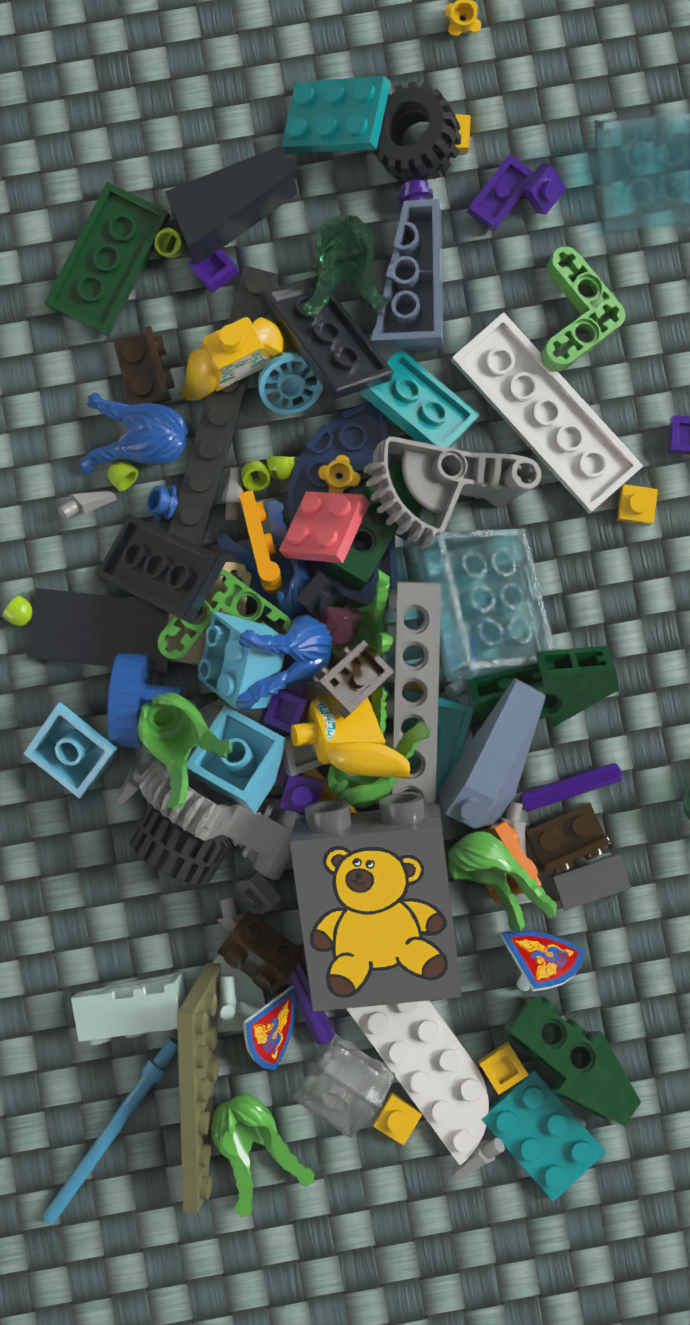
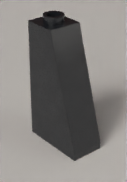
[165,146,300,265]

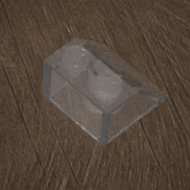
[292,1034,396,1138]

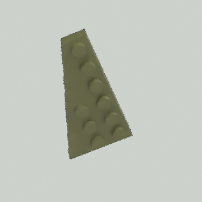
[177,962,221,1214]

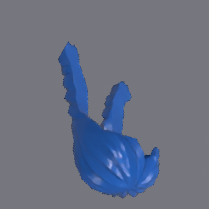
[79,392,188,475]
[217,499,313,619]
[235,615,333,710]

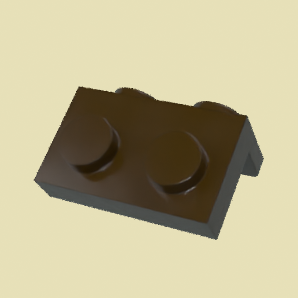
[217,911,304,995]

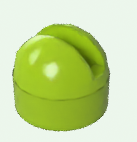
[155,228,185,258]
[266,456,294,480]
[107,460,139,491]
[241,460,270,491]
[2,595,33,626]

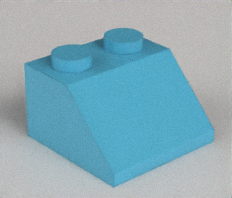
[23,702,117,799]
[186,705,287,814]

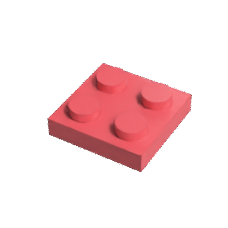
[279,492,370,563]

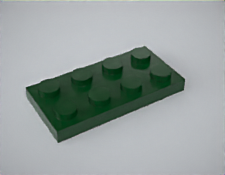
[44,182,170,337]

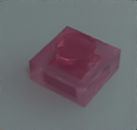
[320,607,363,646]

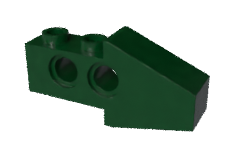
[324,458,423,592]
[468,646,619,728]
[501,995,641,1126]

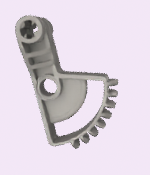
[364,437,541,549]
[139,761,306,880]

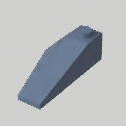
[436,678,546,828]

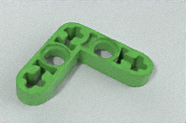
[541,246,626,372]
[158,569,292,660]

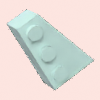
[71,972,187,1045]

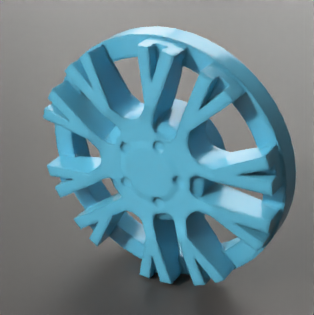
[258,351,323,414]

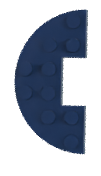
[288,402,398,609]

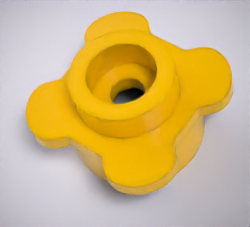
[444,0,481,37]
[318,455,360,493]

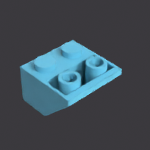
[198,612,285,709]

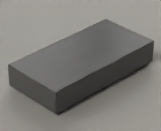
[552,854,631,911]

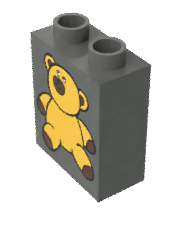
[290,792,461,1012]

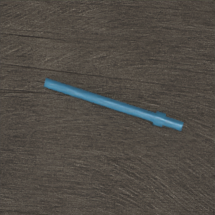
[42,1037,178,1224]

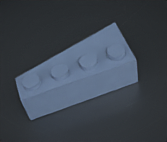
[371,199,443,352]

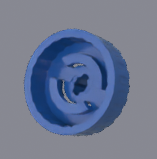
[108,653,183,748]

